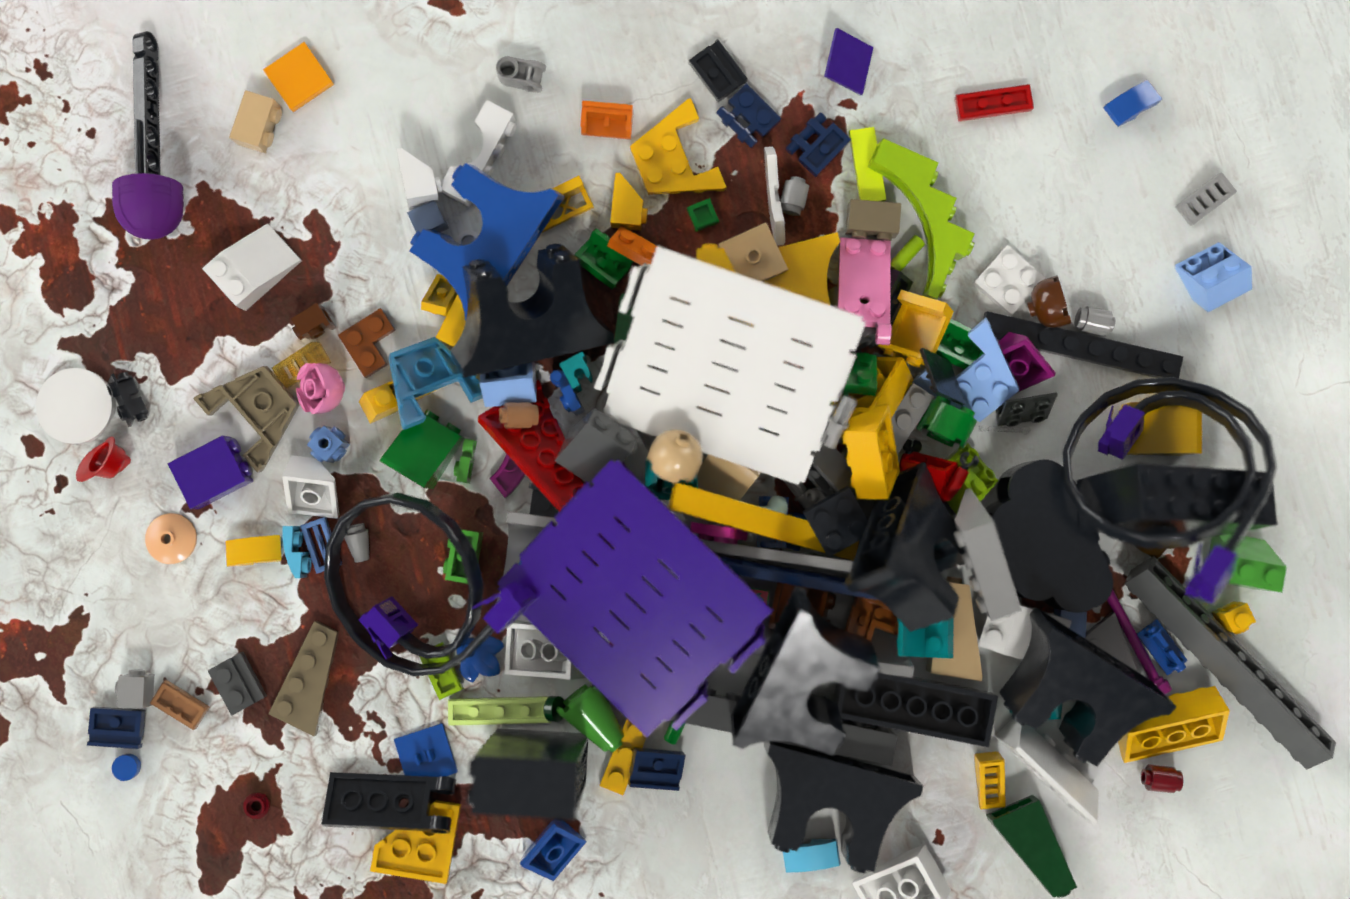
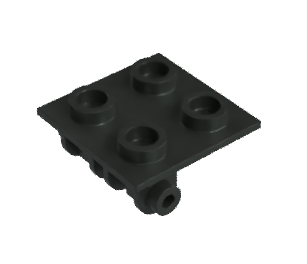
[996,392,1058,427]

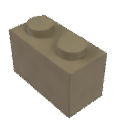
[845,199,901,241]

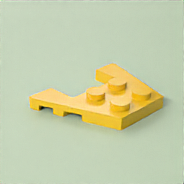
[630,98,727,195]

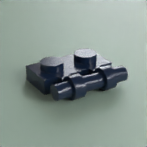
[716,83,781,148]
[785,112,851,177]

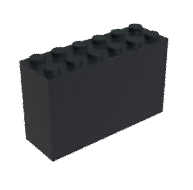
[1077,463,1277,538]
[467,728,589,820]

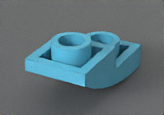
[282,526,312,578]
[783,839,841,873]

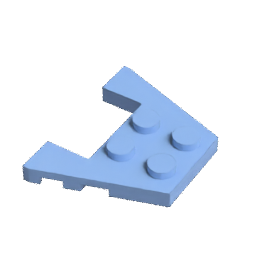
[912,318,1019,422]

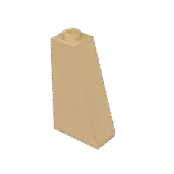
[926,576,983,681]

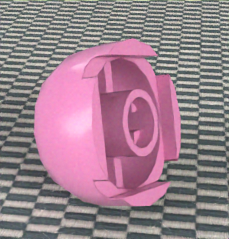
[296,363,345,414]

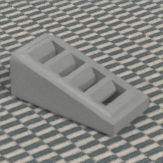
[1176,173,1237,226]

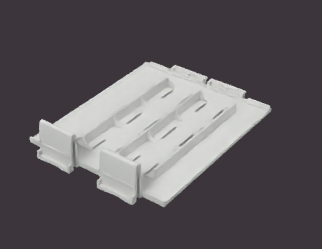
[594,246,866,485]

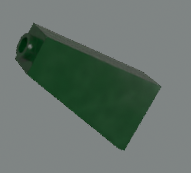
[986,795,1077,898]

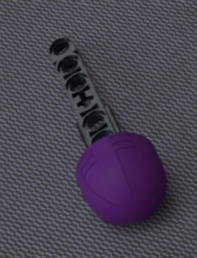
[112,31,184,239]

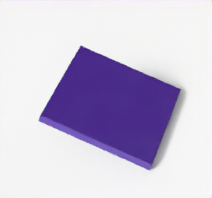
[824,28,874,95]

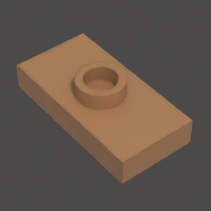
[150,680,210,730]

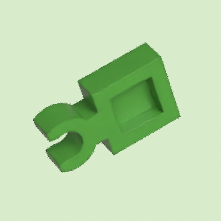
[454,439,477,483]

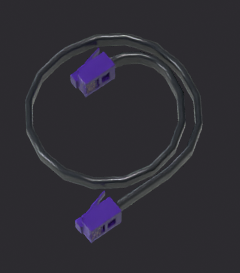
[1062,377,1277,604]

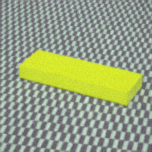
[849,127,886,202]

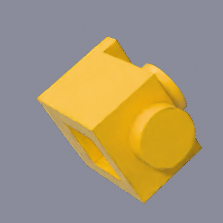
[1212,601,1256,634]

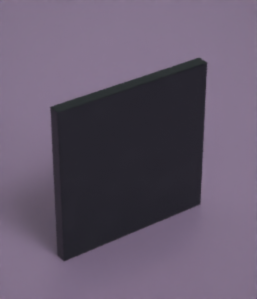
[920,348,965,406]

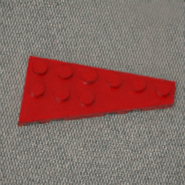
[478,380,584,511]

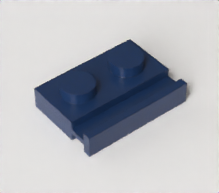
[87,707,146,749]
[628,747,686,791]

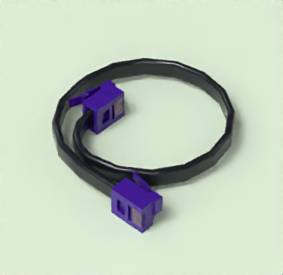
[324,492,538,677]

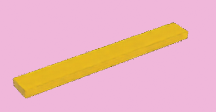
[668,483,859,561]

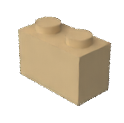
[229,90,282,154]

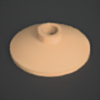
[145,513,197,564]

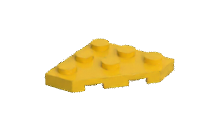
[370,800,461,884]

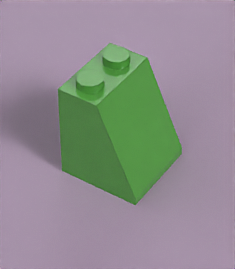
[1209,534,1287,593]

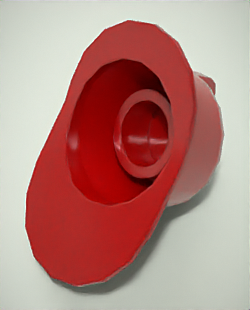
[76,437,131,482]

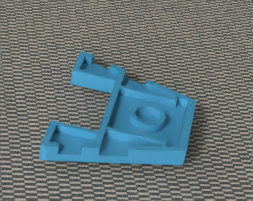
[388,337,483,430]

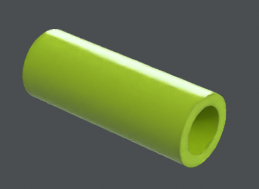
[890,235,925,271]

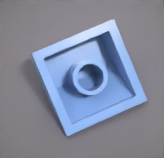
[480,362,537,407]

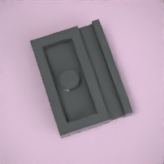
[208,652,267,716]

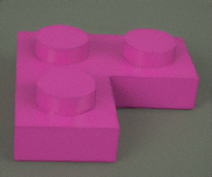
[690,522,748,545]

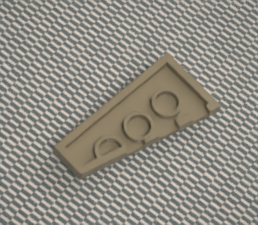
[269,621,339,736]

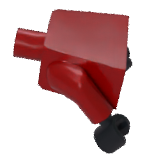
[899,439,979,503]

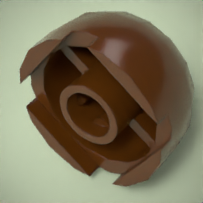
[1027,275,1072,328]

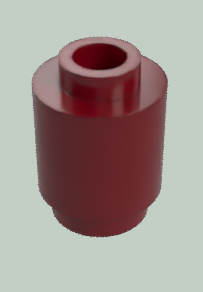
[1141,764,1183,793]

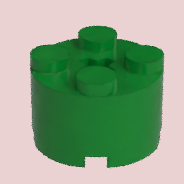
[917,396,977,450]

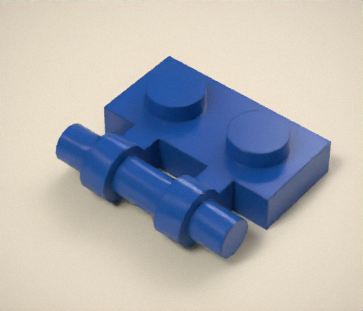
[550,370,585,416]

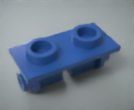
[1137,619,1188,676]

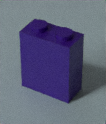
[167,435,253,509]

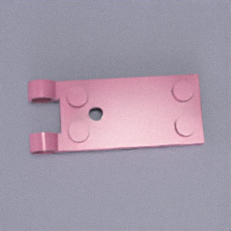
[837,237,891,345]

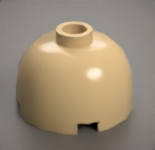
[647,429,703,483]

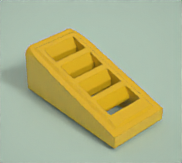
[974,751,1006,809]

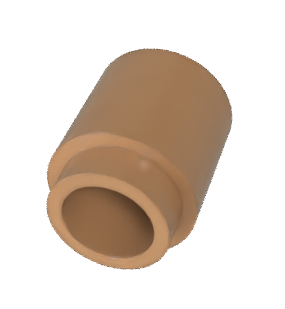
[499,402,539,428]

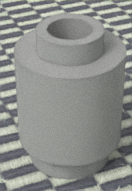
[780,177,809,216]
[1074,306,1116,336]

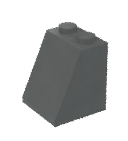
[555,407,638,486]

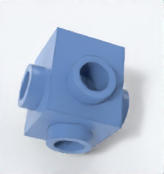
[307,426,350,463]

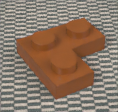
[338,308,396,378]
[845,596,899,640]

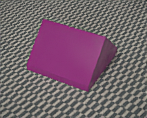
[999,332,1056,393]

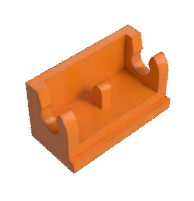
[581,100,633,140]

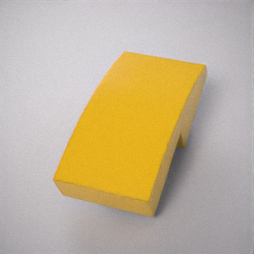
[225,535,282,567]

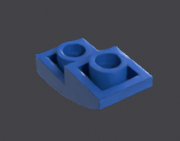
[1103,80,1162,127]

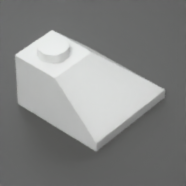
[396,148,442,211]
[282,455,339,519]

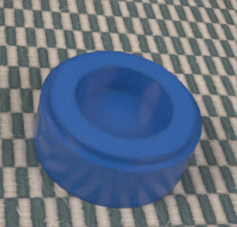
[112,754,141,781]

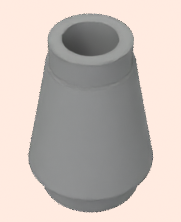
[344,523,370,563]

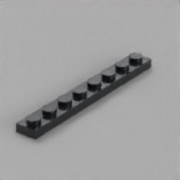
[983,311,1184,378]

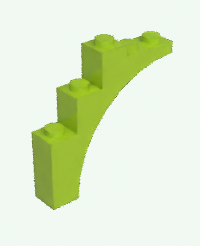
[868,138,975,300]

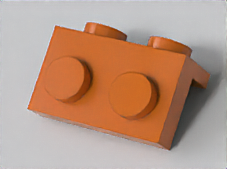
[607,225,657,265]

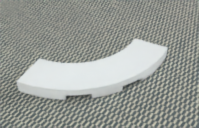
[764,147,785,245]

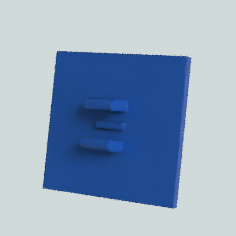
[394,723,458,777]

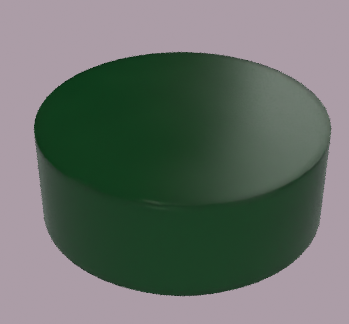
[544,696,565,722]

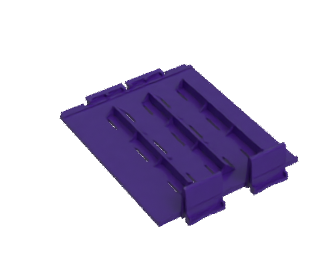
[497,460,773,737]

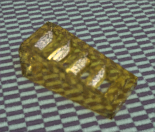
[272,342,331,389]

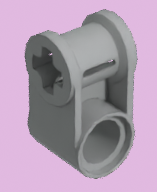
[496,56,546,93]

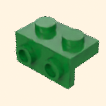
[574,228,634,290]
[936,319,984,369]
[842,352,877,397]

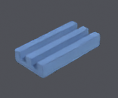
[300,517,342,574]

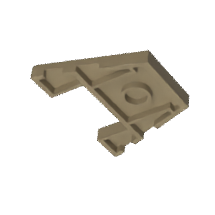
[193,366,300,473]

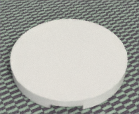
[36,368,116,444]

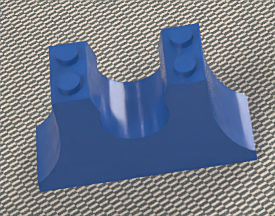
[409,163,565,320]

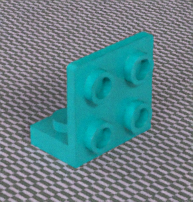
[897,617,954,659]

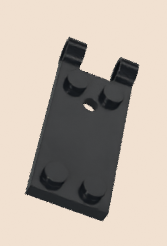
[321,772,456,834]

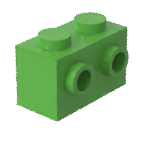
[443,529,484,584]

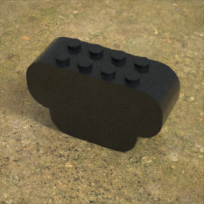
[985,459,1113,613]

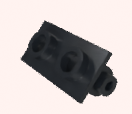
[106,372,148,427]

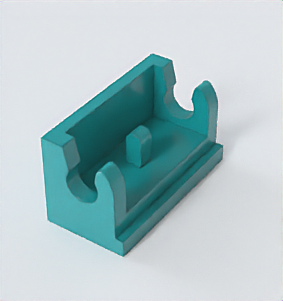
[559,352,593,394]

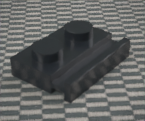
[689,39,748,103]

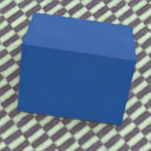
[520,819,587,881]

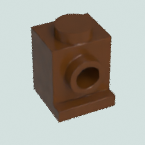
[291,303,336,340]

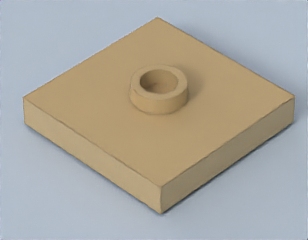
[719,223,788,282]

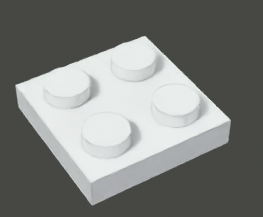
[972,245,1045,316]

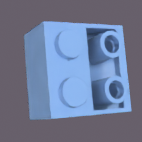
[1175,242,1252,312]

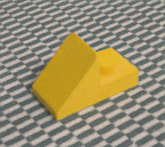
[421,274,457,316]

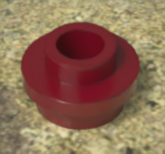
[243,792,270,819]

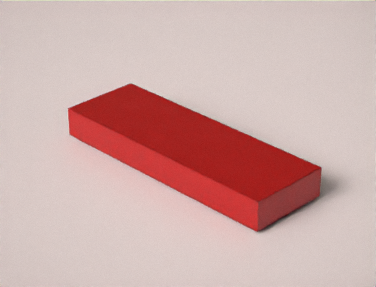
[954,84,1034,122]

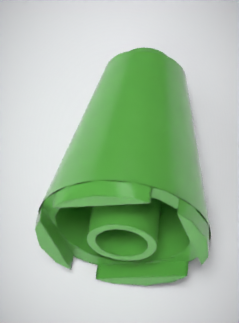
[556,684,624,752]

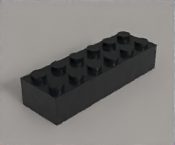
[833,673,998,748]

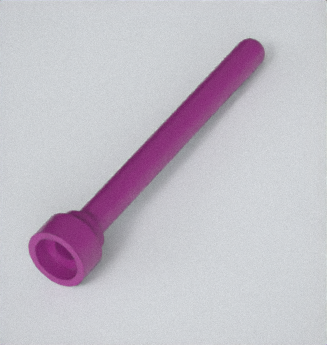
[1107,589,1172,694]

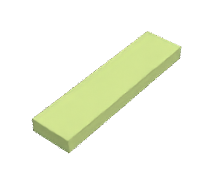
[448,696,551,726]

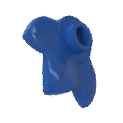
[456,636,504,682]

